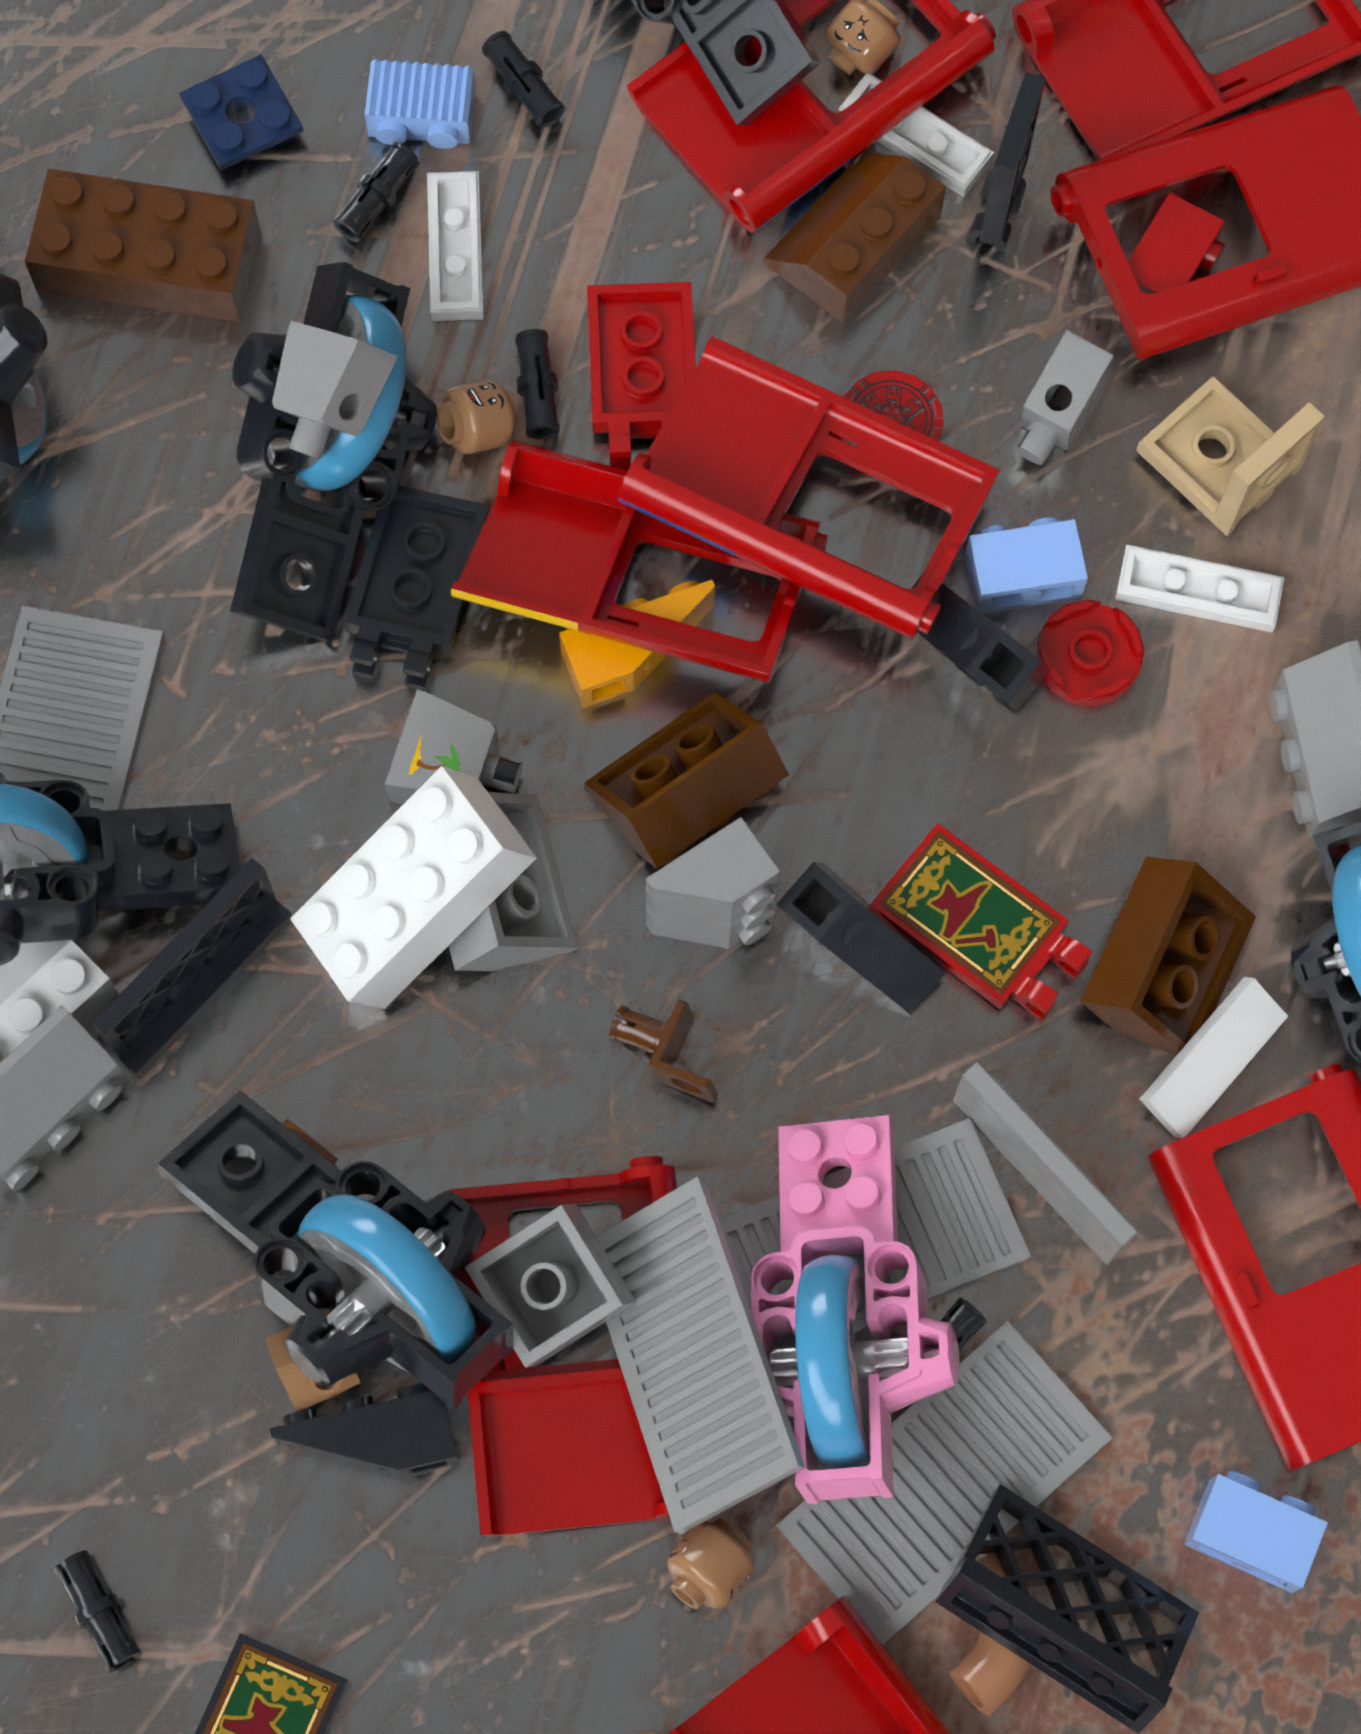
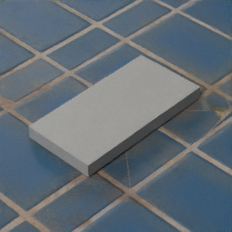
[952,1062,1137,1266]

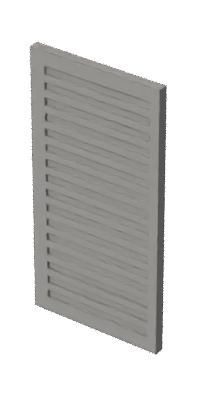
[0,605,165,876]
[719,1118,1031,1349]
[596,1176,805,1534]
[776,1320,1113,1645]

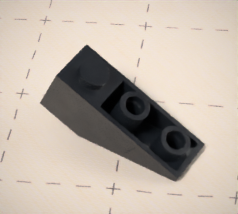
[911,572,1051,711]
[776,862,947,1014]
[270,1383,460,1477]

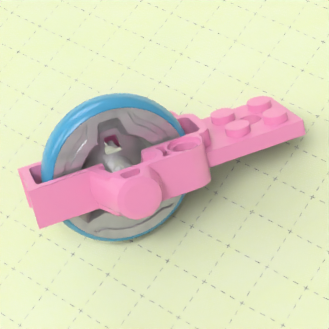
[751,1115,960,1504]

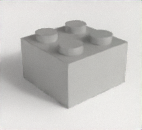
[465,1203,636,1368]

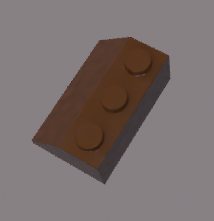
[763,152,946,324]
[584,691,789,869]
[1080,856,1256,1057]

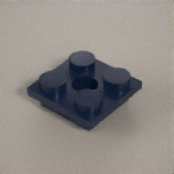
[179,54,304,170]

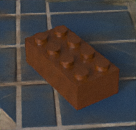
[25,168,261,322]

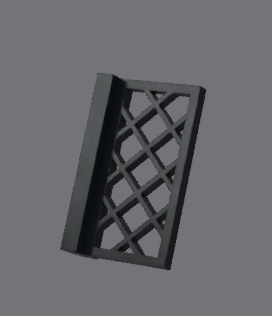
[92,858,292,1079]
[935,1484,1199,1734]

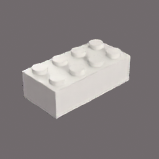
[290,766,537,1009]

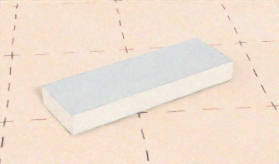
[838,74,994,197]
[427,171,484,321]
[1115,545,1285,633]
[1139,977,1288,1139]

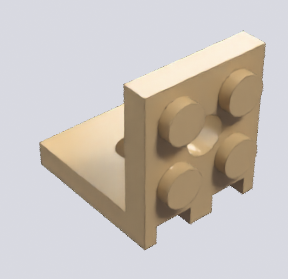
[1136,376,1325,536]

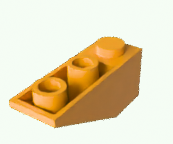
[559,579,715,708]

